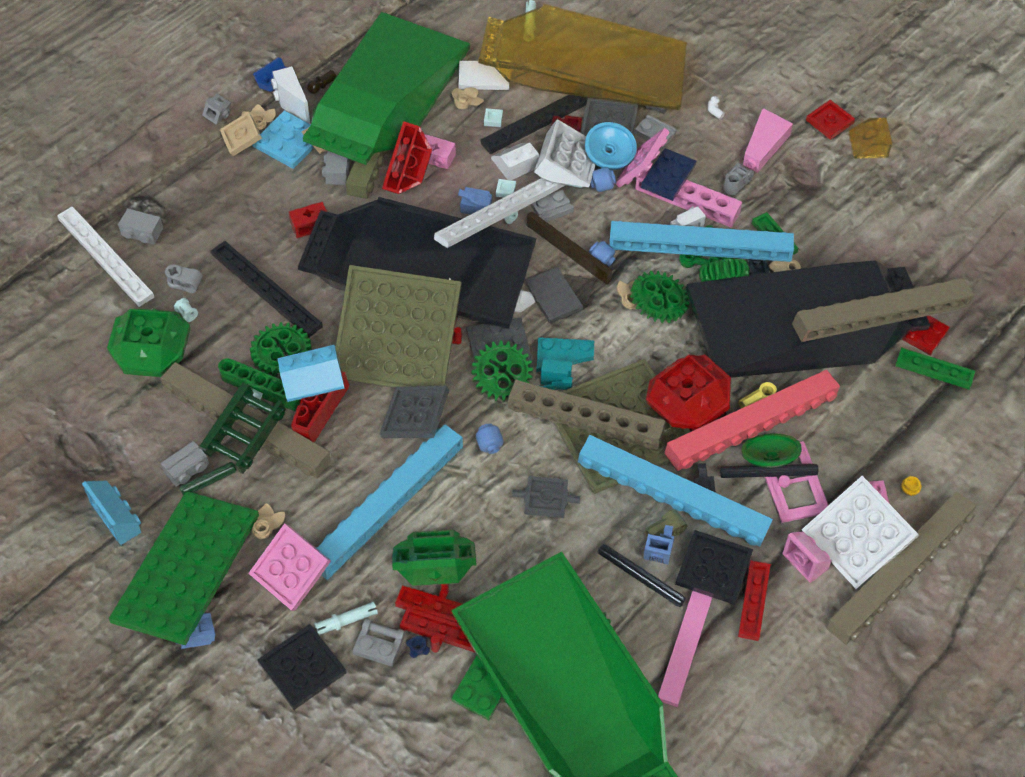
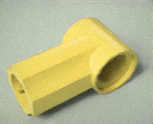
[738,382,777,409]

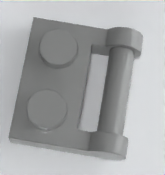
[353,618,406,667]

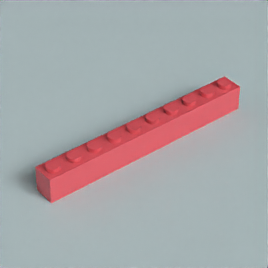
[664,370,840,471]

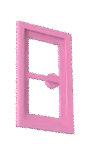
[765,441,829,523]

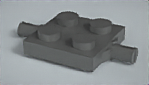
[512,476,581,518]

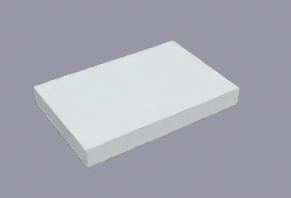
[459,61,509,90]

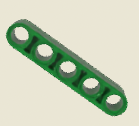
[218,358,301,411]

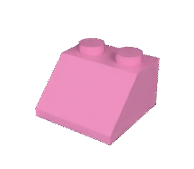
[783,531,832,583]

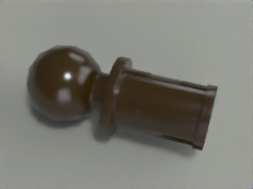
[307,70,336,94]

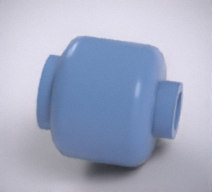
[591,167,616,192]
[588,241,616,267]
[476,424,504,454]

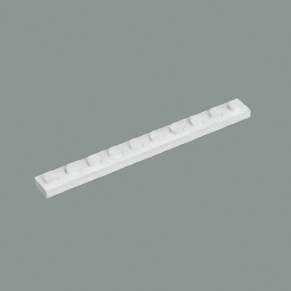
[434,178,567,248]

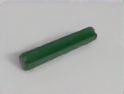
[180,462,236,495]

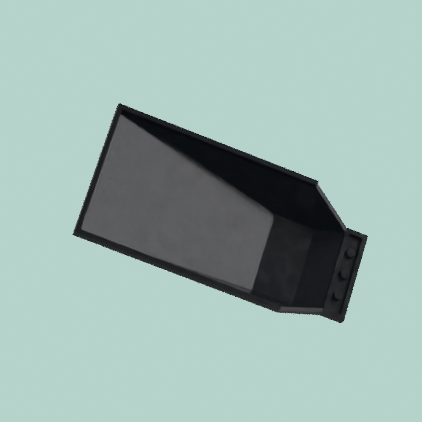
[298,197,537,329]
[686,260,930,378]

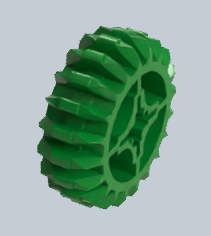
[699,258,749,282]

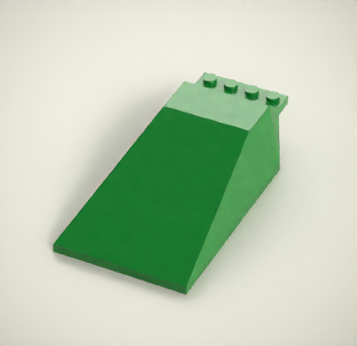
[303,12,470,165]
[451,551,678,777]

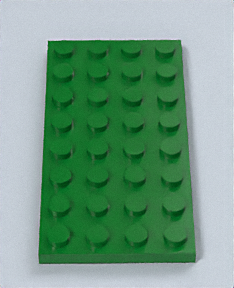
[109,492,259,646]

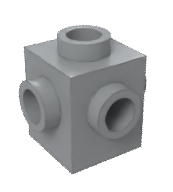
[202,94,231,124]

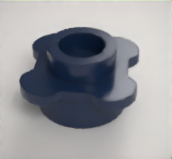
[406,636,430,658]

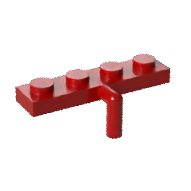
[395,584,462,623]
[400,607,476,653]

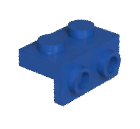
[253,57,295,92]

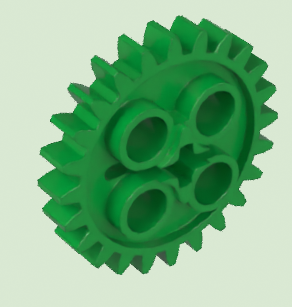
[630,271,690,323]
[250,322,312,377]
[471,340,533,402]

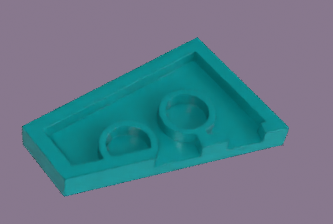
[536,337,595,373]

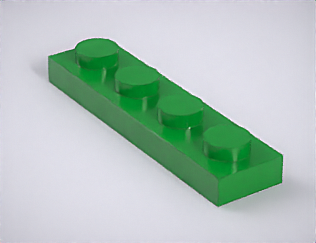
[895,347,975,390]

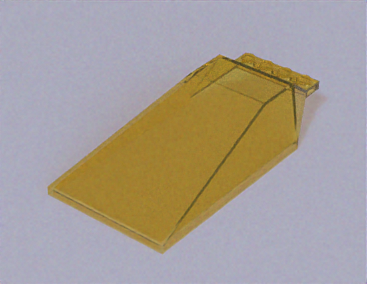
[478,4,687,110]

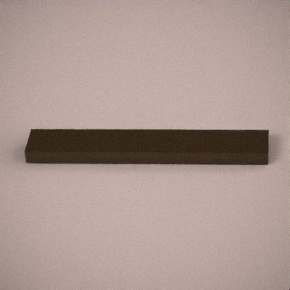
[527,211,612,285]

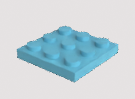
[252,110,314,169]

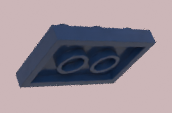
[641,148,696,201]

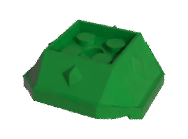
[107,308,191,377]
[392,530,477,586]

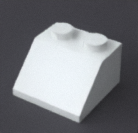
[491,143,539,180]

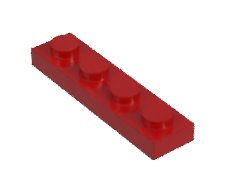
[738,560,771,641]

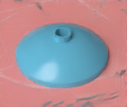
[585,122,637,170]

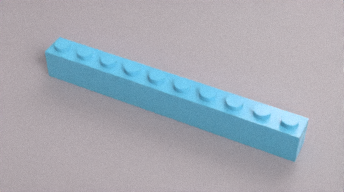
[610,221,794,262]
[315,425,463,580]
[578,435,773,547]

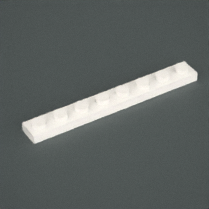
[57,207,154,307]

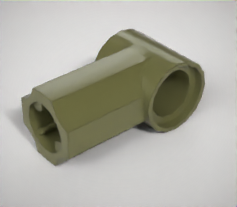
[644,509,688,537]

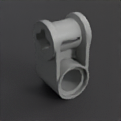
[723,163,754,195]
[165,264,203,293]

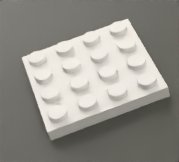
[802,476,919,591]

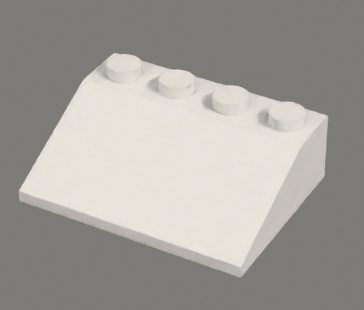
[534,119,596,187]

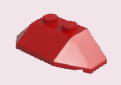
[382,121,432,194]

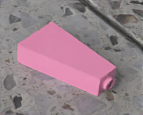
[743,108,793,173]

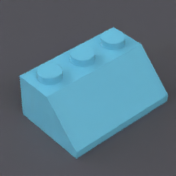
[278,345,345,402]
[82,481,141,546]

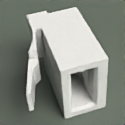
[670,206,706,227]

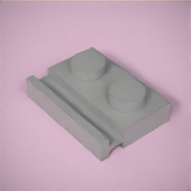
[634,115,677,149]
[531,190,574,222]

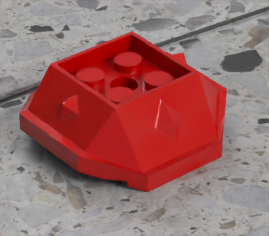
[646,354,731,430]

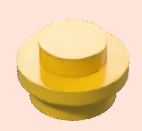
[901,476,922,496]

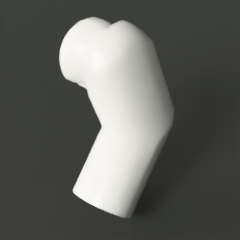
[708,96,725,120]

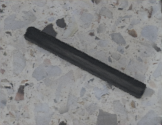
[720,464,819,478]
[598,544,686,607]

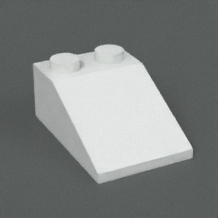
[271,66,311,124]

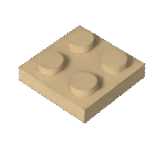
[220,111,262,156]

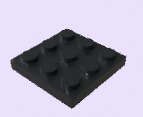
[675,530,753,605]
[257,624,347,710]

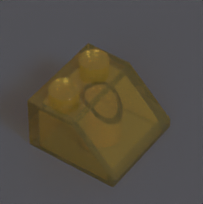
[849,118,892,159]

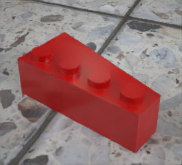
[291,371,350,442]

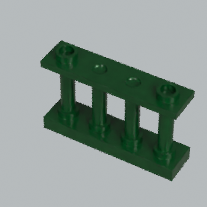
[200,382,286,474]

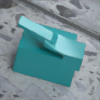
[541,359,573,390]

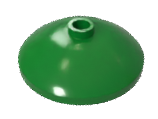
[741,433,802,468]

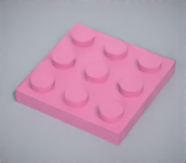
[616,127,670,188]
[249,524,331,611]

